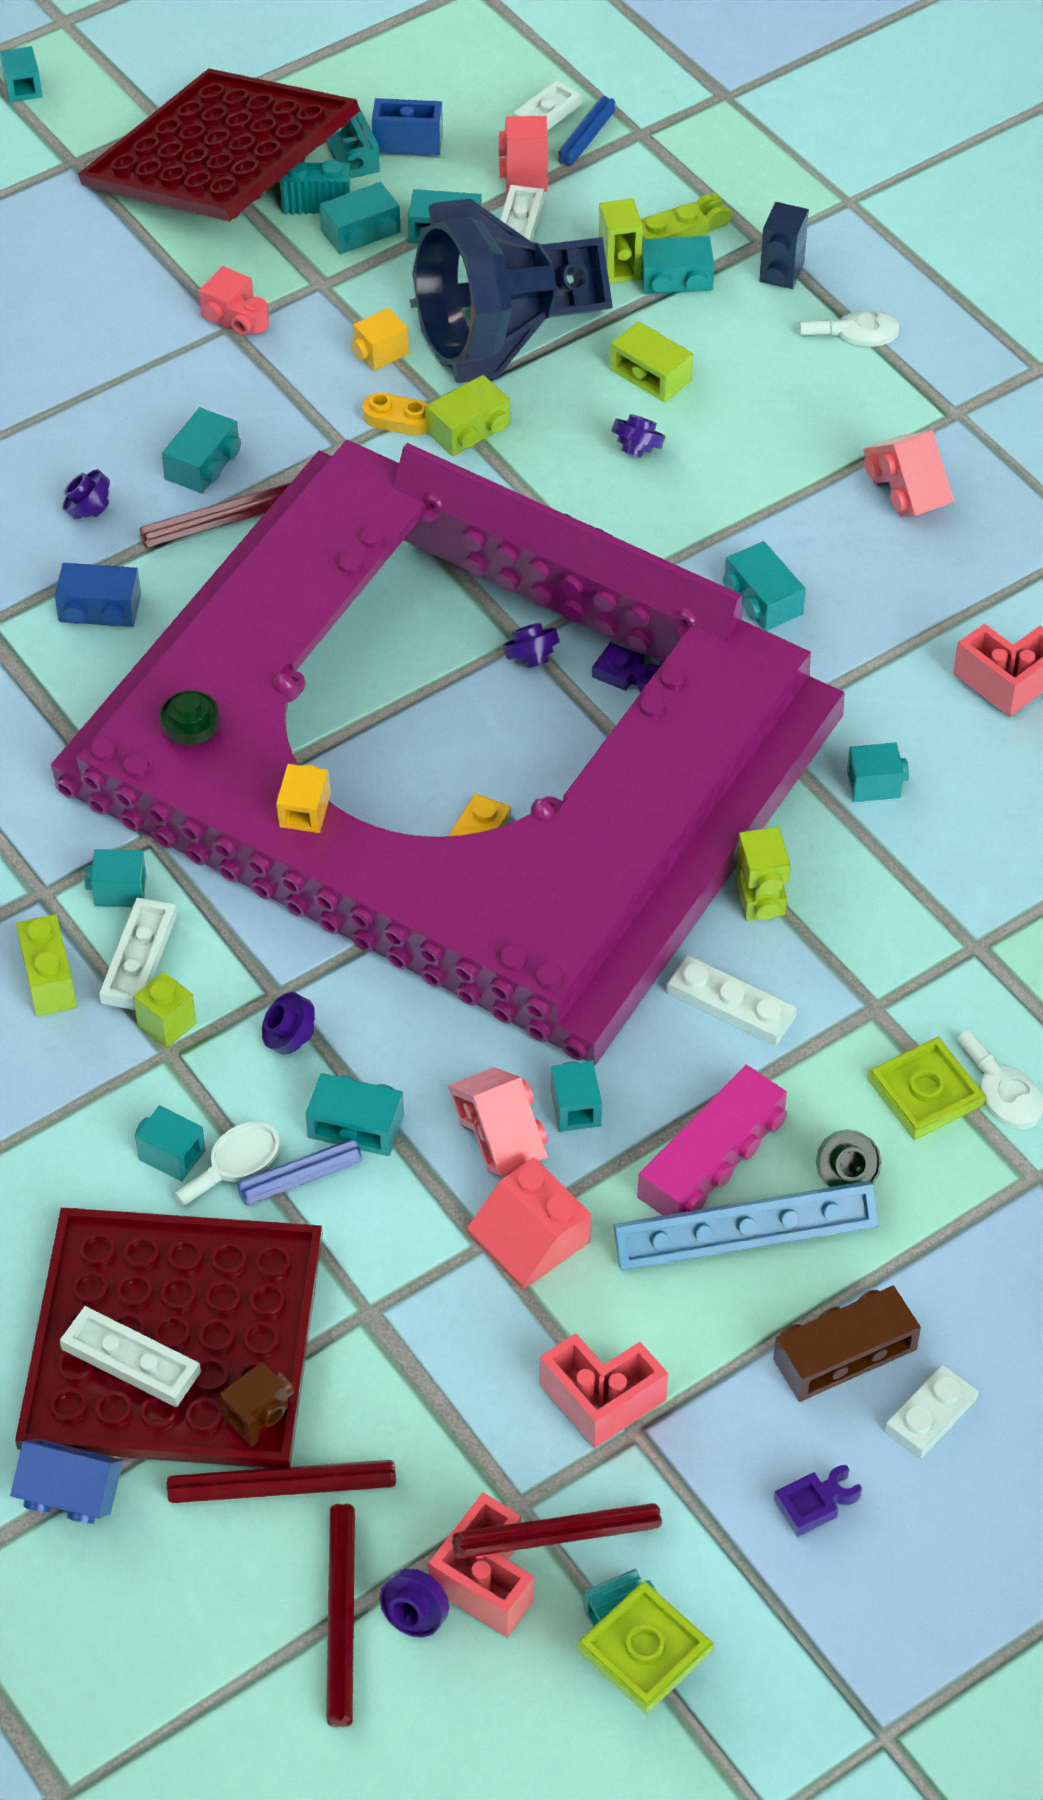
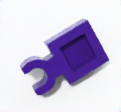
[592,642,660,693]
[774,1465,862,1537]

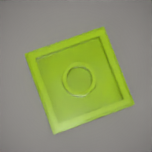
[867,1036,986,1140]
[577,1581,714,1715]

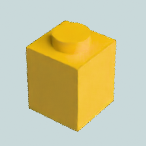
[351,308,409,371]
[276,764,331,833]

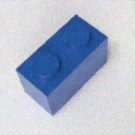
[372,98,443,155]
[55,562,141,627]
[10,1438,123,1524]

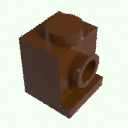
[219,1362,294,1447]

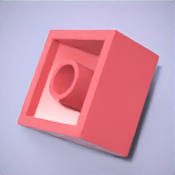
[467,1157,591,1290]

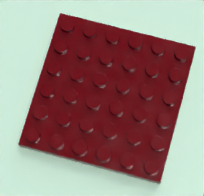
[78,68,360,222]
[15,1207,323,1468]

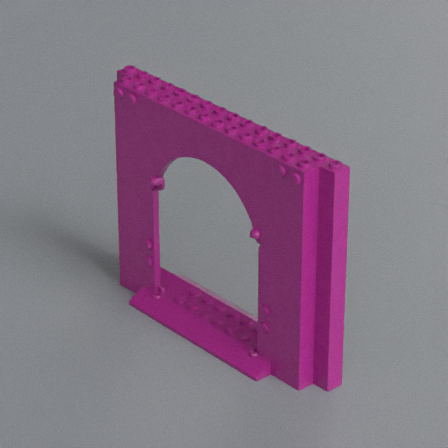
[50,439,845,1066]

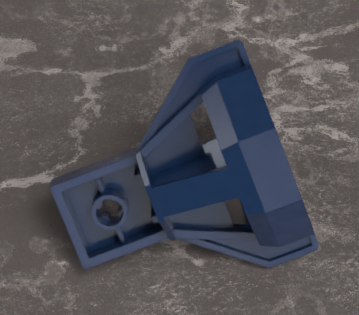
[409,199,613,383]

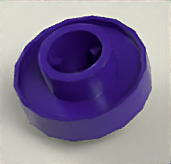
[611,414,666,457]
[62,469,110,520]
[503,623,560,668]
[262,992,315,1055]
[379,1568,450,1638]

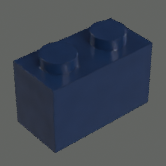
[759,202,809,289]

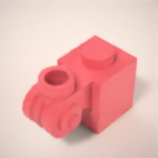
[199,266,269,336]

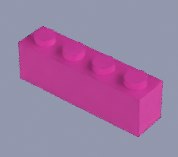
[637,1064,787,1215]

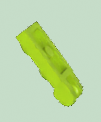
[641,193,733,239]

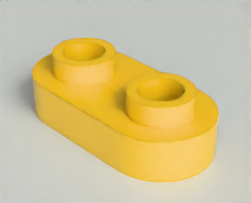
[362,392,428,436]

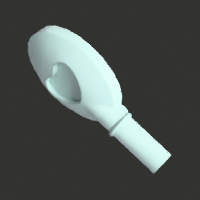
[799,310,900,347]
[957,1030,1043,1130]
[173,1121,280,1207]

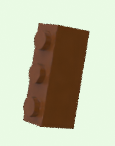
[773,1285,921,1402]

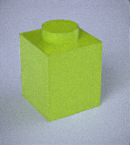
[133,971,197,1048]

